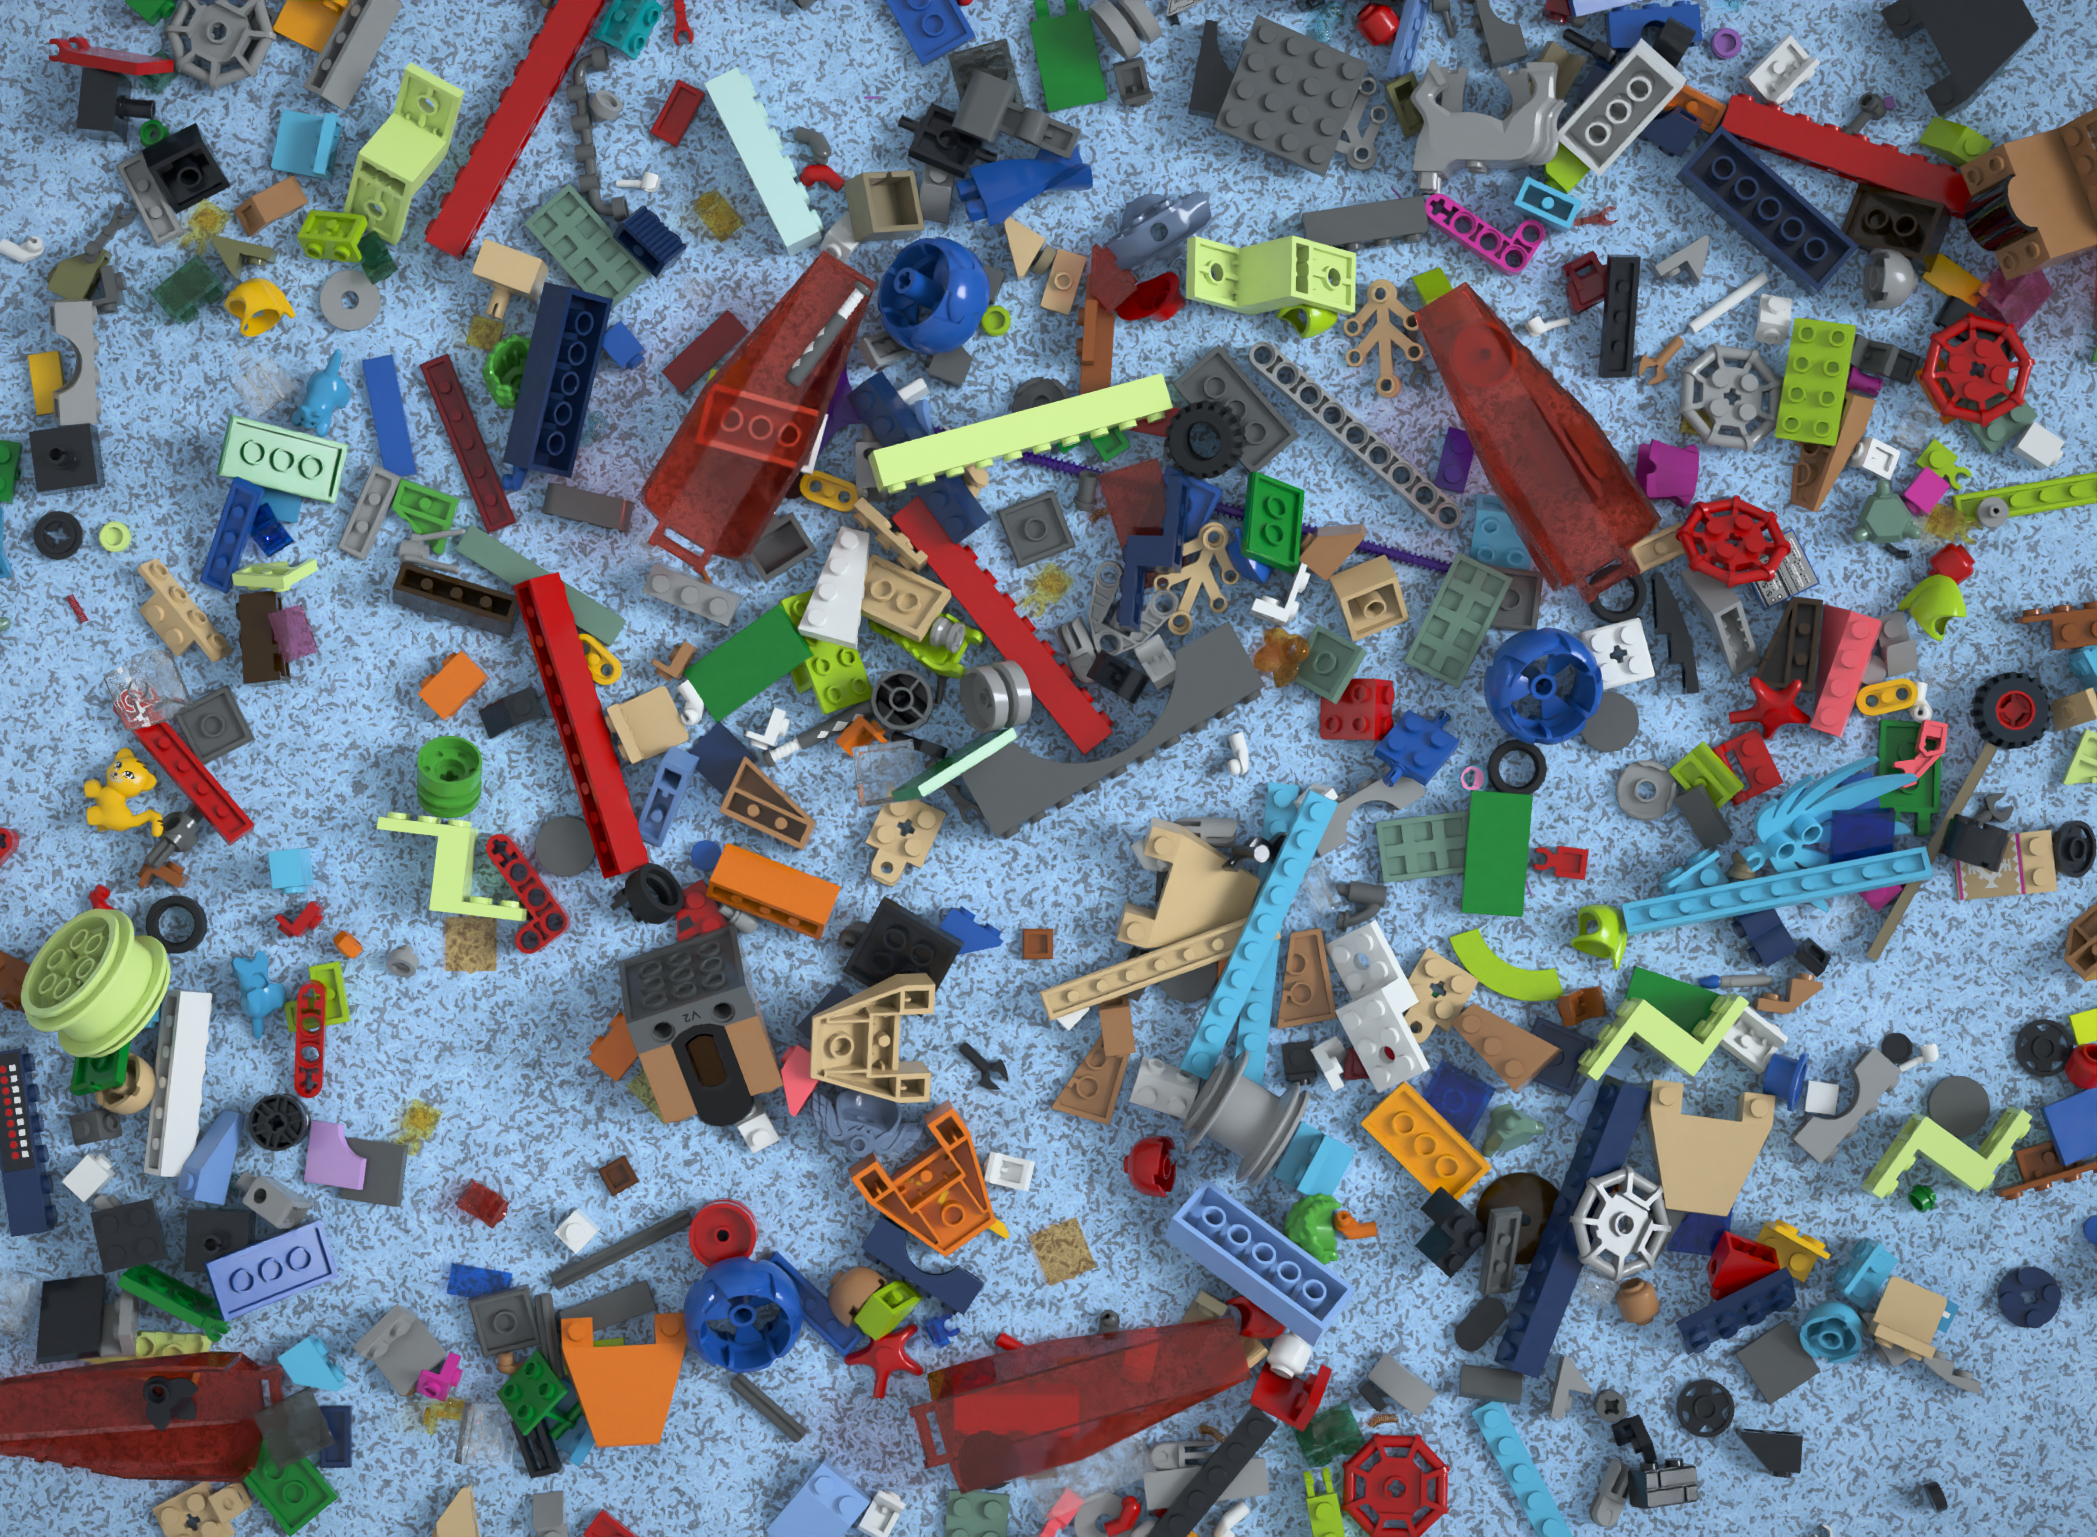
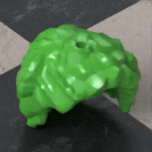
[482,334,531,410]
[1282,1193,1342,1265]

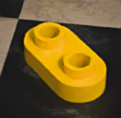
[800,470,859,513]
[578,634,622,685]
[1856,678,1918,717]

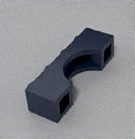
[1576,58,1703,158]
[861,1215,984,1316]

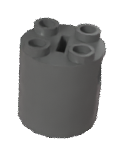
[871,669,934,733]

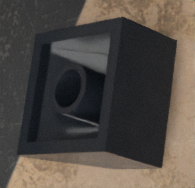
[142,123,230,214]

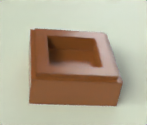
[1023,929,1053,959]

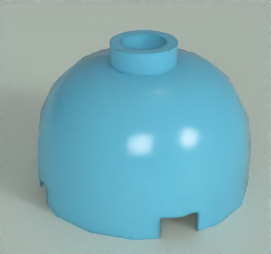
[1800,1301,1863,1364]

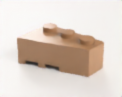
[719,756,817,851]
[1451,1003,1563,1093]

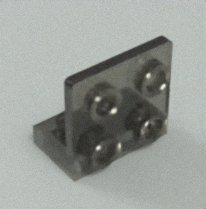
[948,38,1025,107]

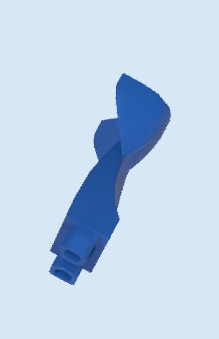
[956,123,1093,227]

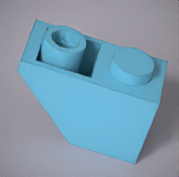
[277,1334,346,1392]

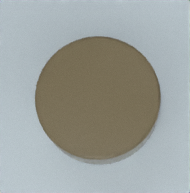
[1032,244,1057,276]

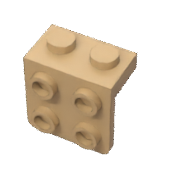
[605,686,689,765]
[1867,1276,1947,1361]

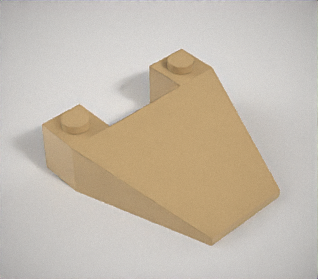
[1116,817,1260,949]
[809,973,935,1103]
[1644,1079,1776,1217]

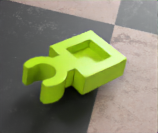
[1914,438,1972,491]

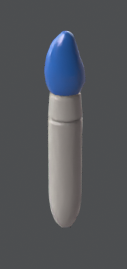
[1698,974,1774,989]

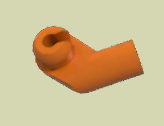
[1334,1210,1377,1240]

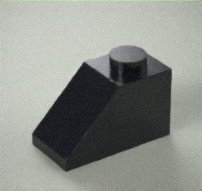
[478,687,547,739]
[1736,1428,1803,1478]

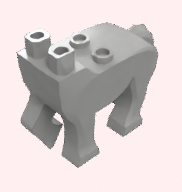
[1411,60,1567,195]

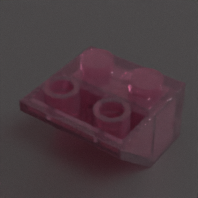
[1968,262,2054,333]

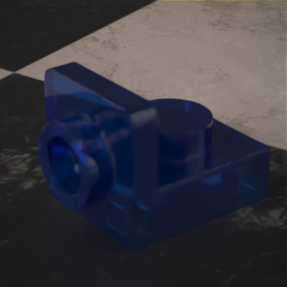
[250,503,294,558]

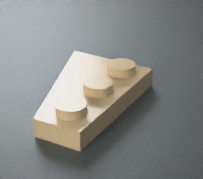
[852,497,928,574]

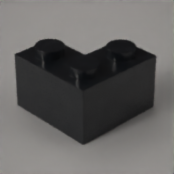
[1415,1186,1487,1278]

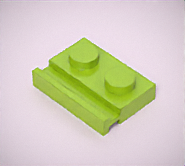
[1669,741,1745,809]

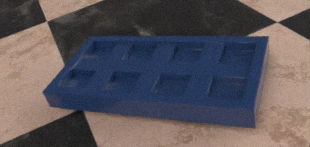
[1676,1267,1797,1355]

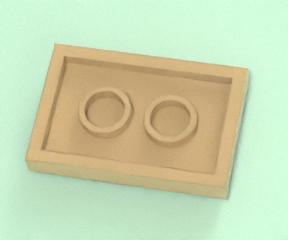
[861,554,952,643]

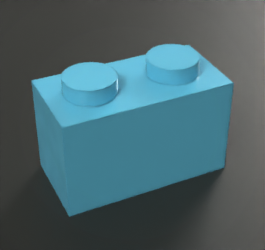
[1511,176,1582,234]
[268,848,314,895]

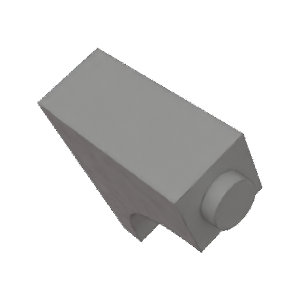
[1680,568,1760,676]

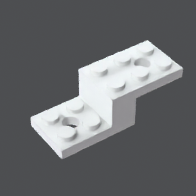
[1324,920,1430,1093]

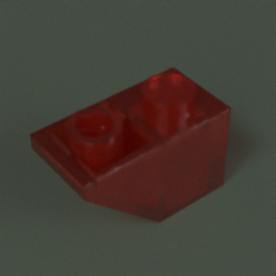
[1090,243,1138,317]

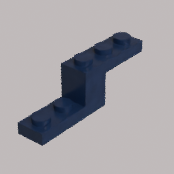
[1116,476,1190,632]

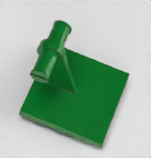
[496,1349,583,1441]

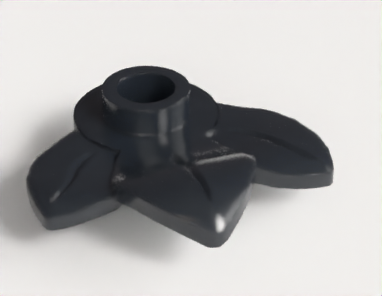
[143,1376,198,1431]

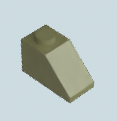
[46,249,113,300]

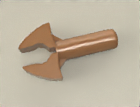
[1637,336,1684,386]

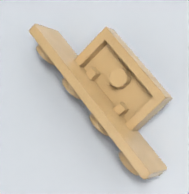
[137,558,233,663]

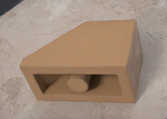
[1299,524,1366,581]

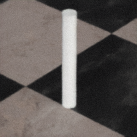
[1688,272,1769,334]

